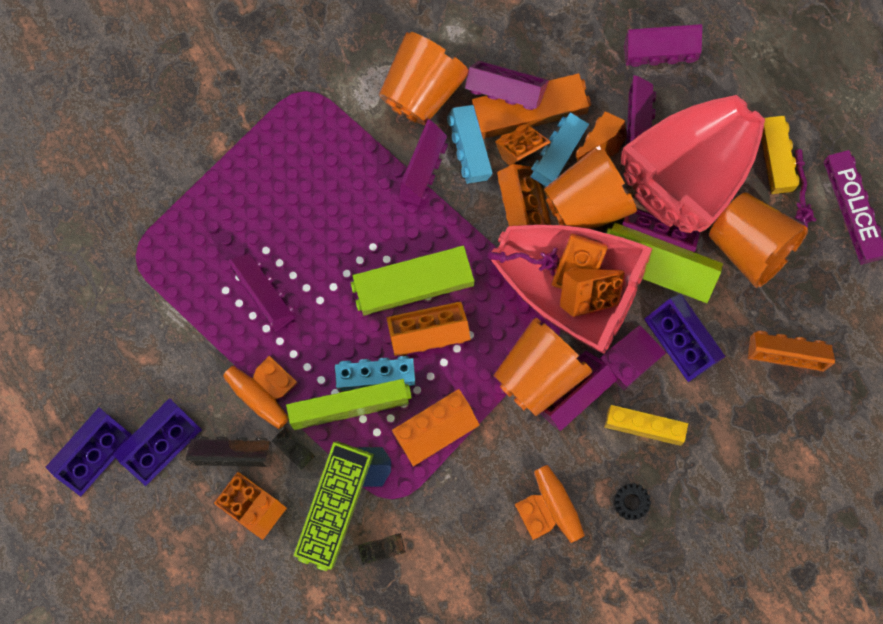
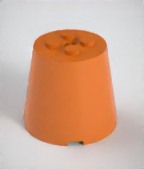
[379,32,469,125]
[543,146,637,230]
[709,192,808,288]
[493,317,593,416]

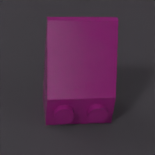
[600,325,666,391]

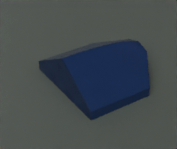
[356,447,391,487]

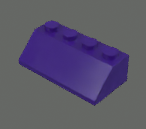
[644,294,726,382]
[113,398,202,486]
[46,407,132,497]

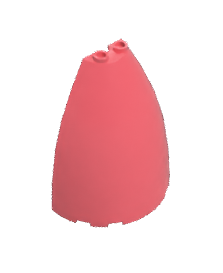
[621,95,765,233]
[491,225,652,354]

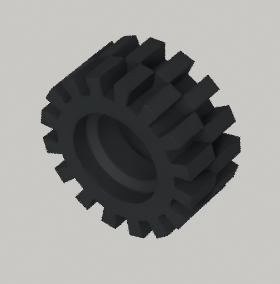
[614,483,651,521]

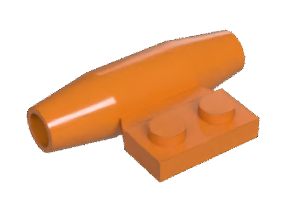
[223,356,297,429]
[515,465,585,543]

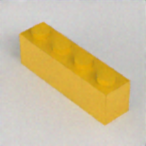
[761,116,799,194]
[604,405,688,446]

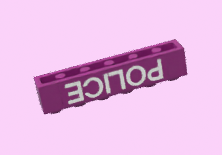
[823,150,883,265]

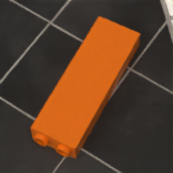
[472,73,591,139]

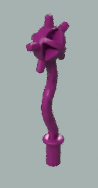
[795,149,816,228]
[488,247,560,276]

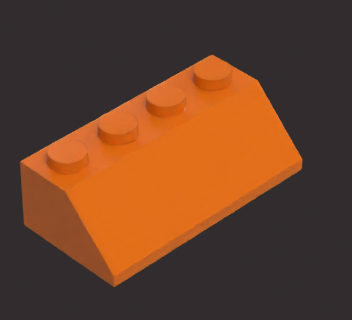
[497,164,551,226]
[386,301,471,356]
[748,331,835,371]
[392,389,480,467]

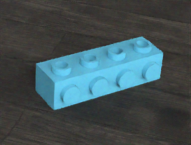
[447,105,493,184]
[530,112,589,187]
[335,356,415,391]

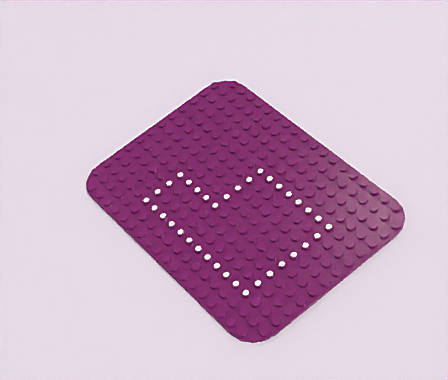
[135,91,560,500]

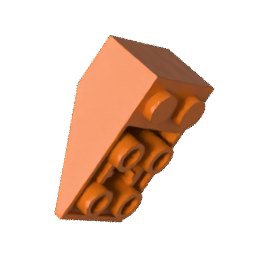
[576,111,627,162]
[495,124,550,166]
[560,269,625,317]
[214,472,287,540]

